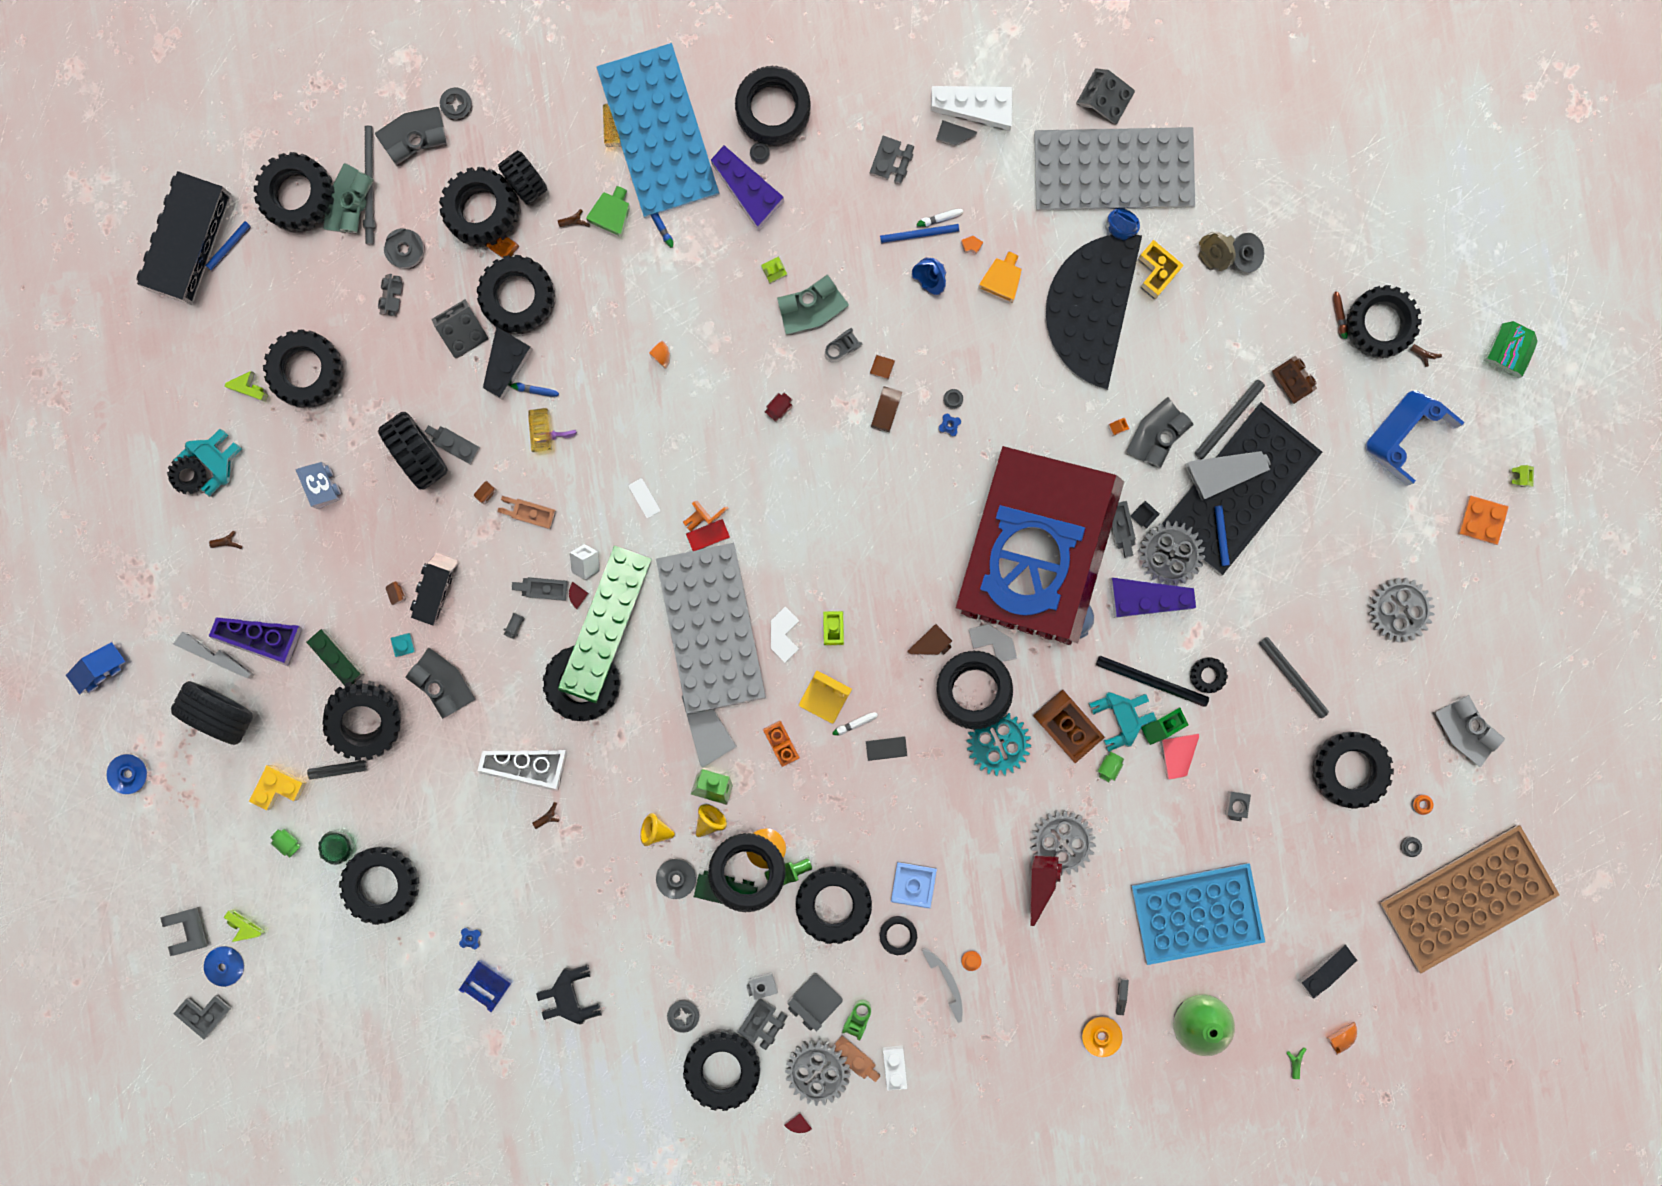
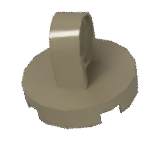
[1199,232,1236,271]

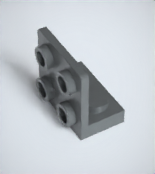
[1076,68,1135,124]
[431,299,488,358]

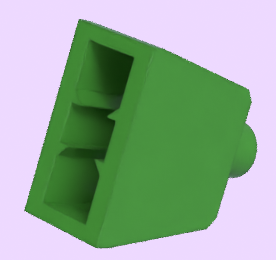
[586,186,630,237]
[691,769,733,805]

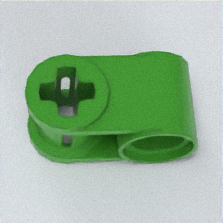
[841,1000,871,1041]

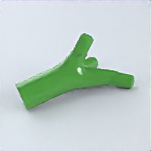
[1286,1048,1307,1079]

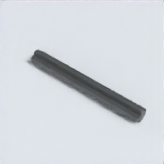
[1195,379,1265,459]
[1259,637,1329,718]

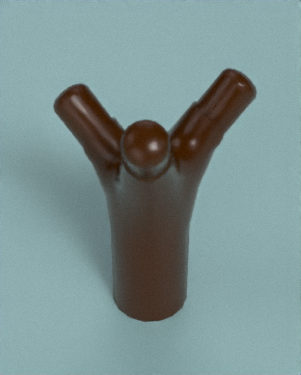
[558,209,590,227]
[1410,344,1442,367]
[209,531,242,549]
[532,802,559,829]

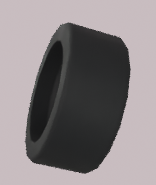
[879,916,918,956]

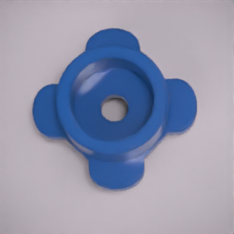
[939,413,961,436]
[459,928,481,950]

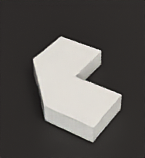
[771,607,799,663]
[968,624,1017,662]

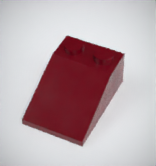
[1030,856,1062,926]

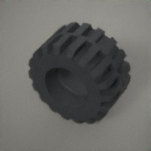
[498,150,547,205]

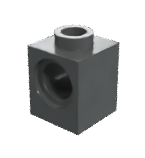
[1225,791,1251,821]

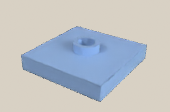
[891,862,937,908]

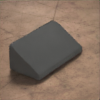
[865,736,907,761]

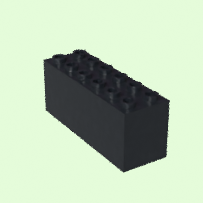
[136,171,231,306]

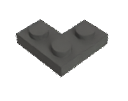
[173,995,231,1040]

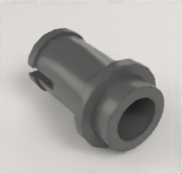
[503,613,525,639]

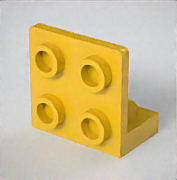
[799,670,852,724]

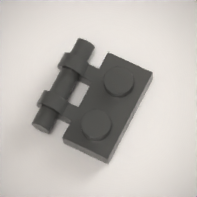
[869,135,914,184]
[738,998,788,1050]

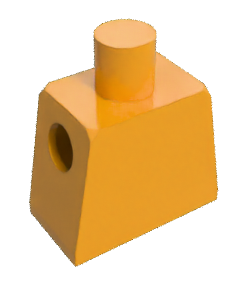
[978,252,1022,303]

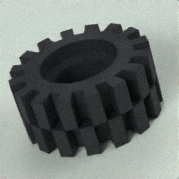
[167,455,206,494]
[1190,657,1228,693]

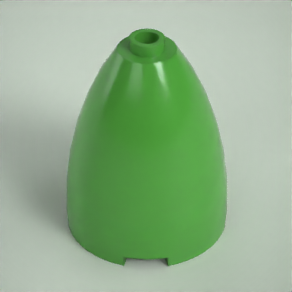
[1173,994,1235,1056]

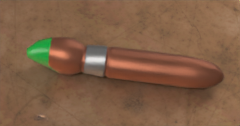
[1333,291,1348,339]

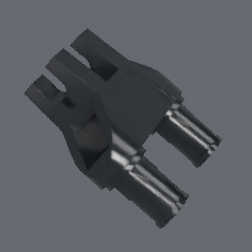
[536,964,602,1025]

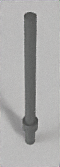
[363,125,375,245]

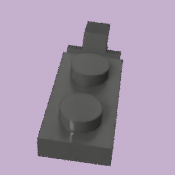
[425,425,480,465]
[1112,501,1136,558]
[512,577,568,601]

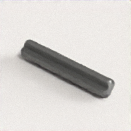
[307,760,367,780]

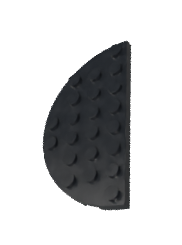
[1045,235,1142,390]

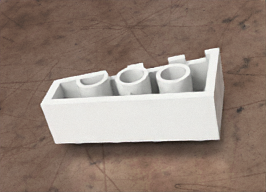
[931,86,1012,131]
[478,750,567,791]

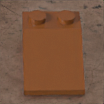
[1033,689,1105,763]

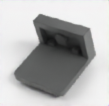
[787,974,843,1032]

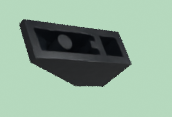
[1297,944,1358,999]

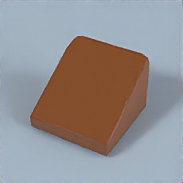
[870,355,895,380]
[474,481,497,504]
[385,581,406,605]

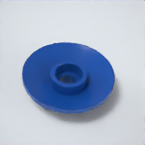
[106,754,147,794]
[204,946,244,987]

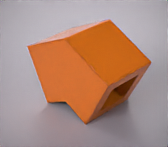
[961,236,983,254]
[1108,418,1129,437]

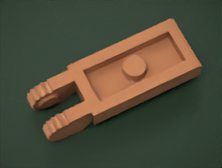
[497,496,556,529]

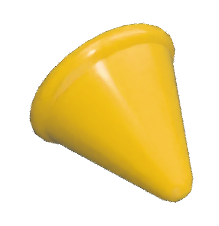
[696,804,727,837]
[640,813,675,846]

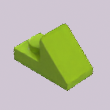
[224,371,268,402]
[823,611,844,645]
[224,910,265,942]

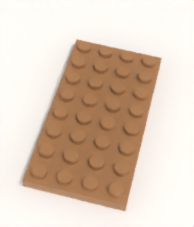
[1380,825,1560,974]

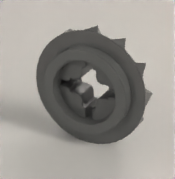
[439,87,472,120]
[667,1001,699,1033]

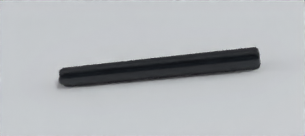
[1096,656,1209,707]

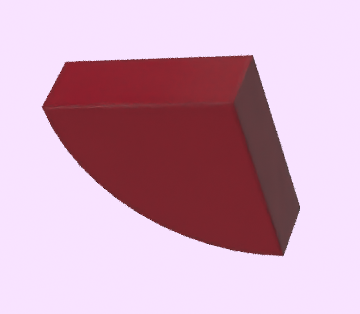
[569,582,589,610]
[784,1112,812,1133]

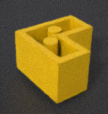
[1138,240,1184,299]
[249,765,307,810]

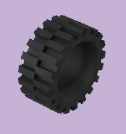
[1346,285,1422,358]

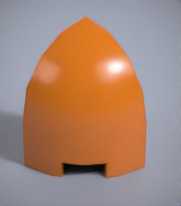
[649,341,670,370]
[1327,1022,1357,1055]

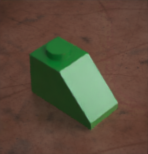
[1141,707,1189,745]

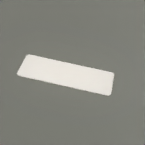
[629,478,660,518]

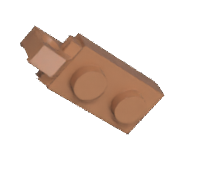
[831,1035,880,1082]

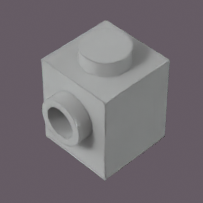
[746,972,778,1000]

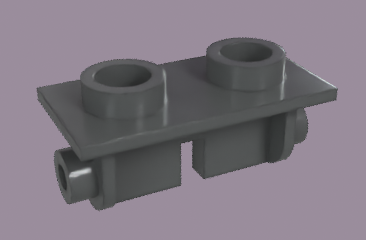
[378,274,403,316]

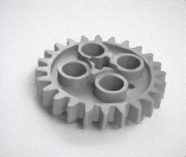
[1140,521,1205,586]
[1369,578,1435,642]
[1030,810,1096,875]
[785,1040,851,1106]

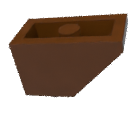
[907,624,952,655]

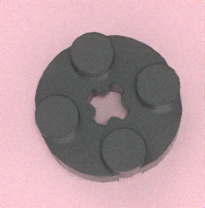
[384,228,424,269]

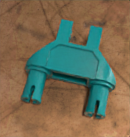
[173,429,242,497]
[1089,692,1157,752]

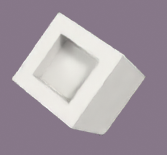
[570,544,600,580]

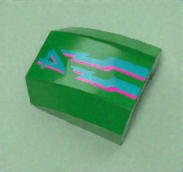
[1483,321,1538,378]

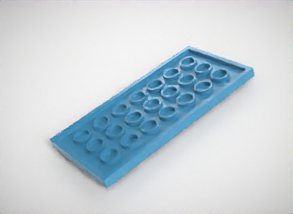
[596,43,720,218]

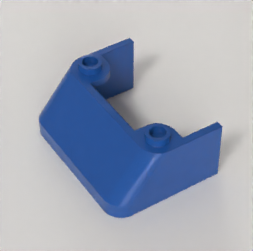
[1365,391,1465,486]

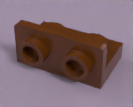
[1272,356,1317,404]

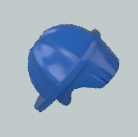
[1107,208,1140,240]
[912,257,947,295]

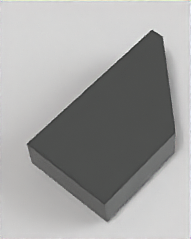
[936,120,977,146]
[1116,978,1129,1015]

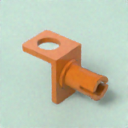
[683,501,729,531]

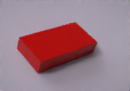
[686,519,730,551]

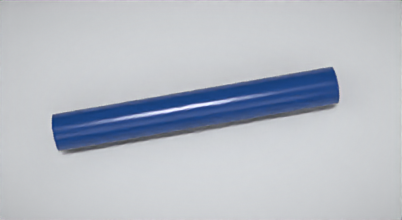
[205,221,251,271]
[1215,506,1230,566]

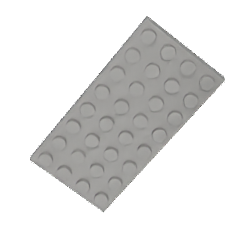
[1034,127,1195,210]
[656,543,766,715]

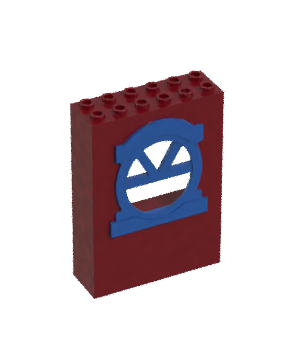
[956,446,1125,646]

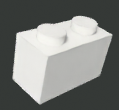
[883,1045,907,1091]

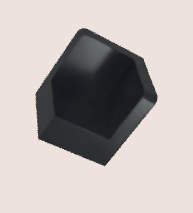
[1130,501,1160,530]

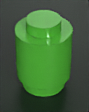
[1097,752,1124,783]
[270,829,301,858]

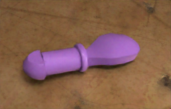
[535,430,577,442]

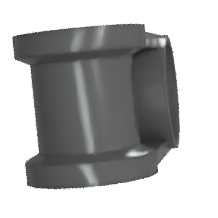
[825,328,863,362]

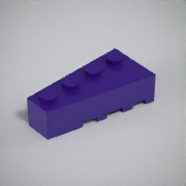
[711,145,784,230]
[1110,577,1196,618]
[209,617,302,666]

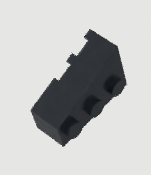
[483,326,533,400]
[410,553,459,626]

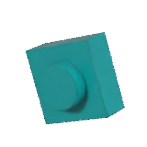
[390,633,416,657]

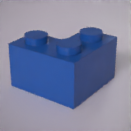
[66,642,126,695]

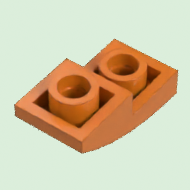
[763,720,800,767]

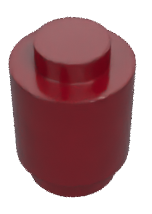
[764,392,793,422]

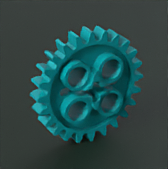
[966,713,1031,777]

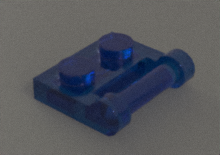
[459,960,512,1013]

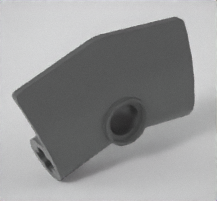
[375,107,447,165]
[1127,397,1194,469]
[405,648,475,719]

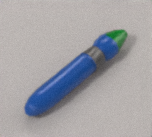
[651,213,674,248]
[511,382,559,397]

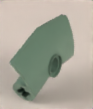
[323,163,374,233]
[777,275,849,334]

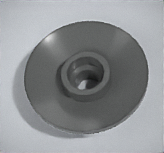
[1233,233,1264,273]
[656,859,696,899]

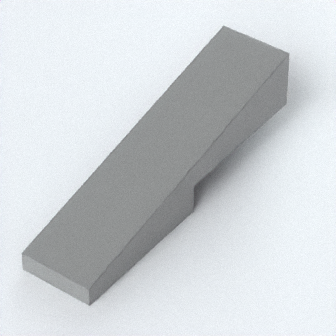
[173,632,254,679]

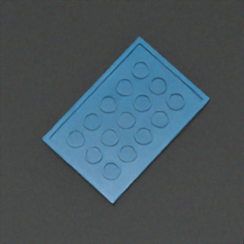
[1131,863,1265,965]

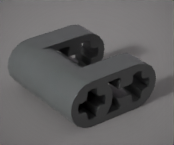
[160,908,207,956]

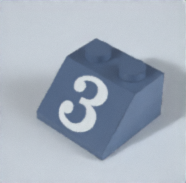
[295,462,341,509]

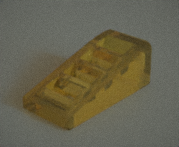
[603,104,621,147]
[528,408,552,452]

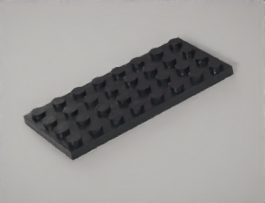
[1161,402,1323,575]

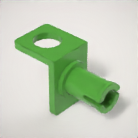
[764,858,812,886]

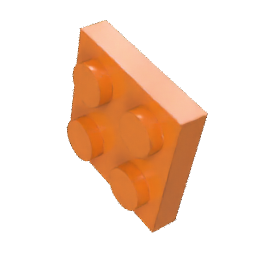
[1458,495,1509,545]

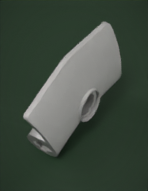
[1436,695,1505,767]

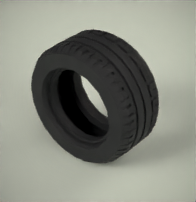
[735,65,811,146]
[936,650,1013,730]
[171,681,253,745]
[708,833,786,913]

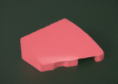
[1162,734,1199,779]

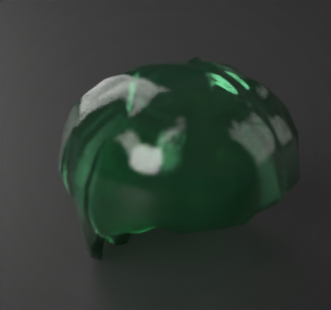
[318,830,353,865]

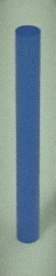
[880,224,960,243]

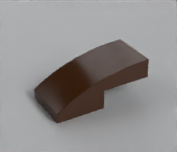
[871,386,902,433]

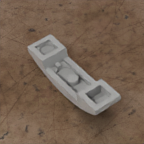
[922,948,962,1023]

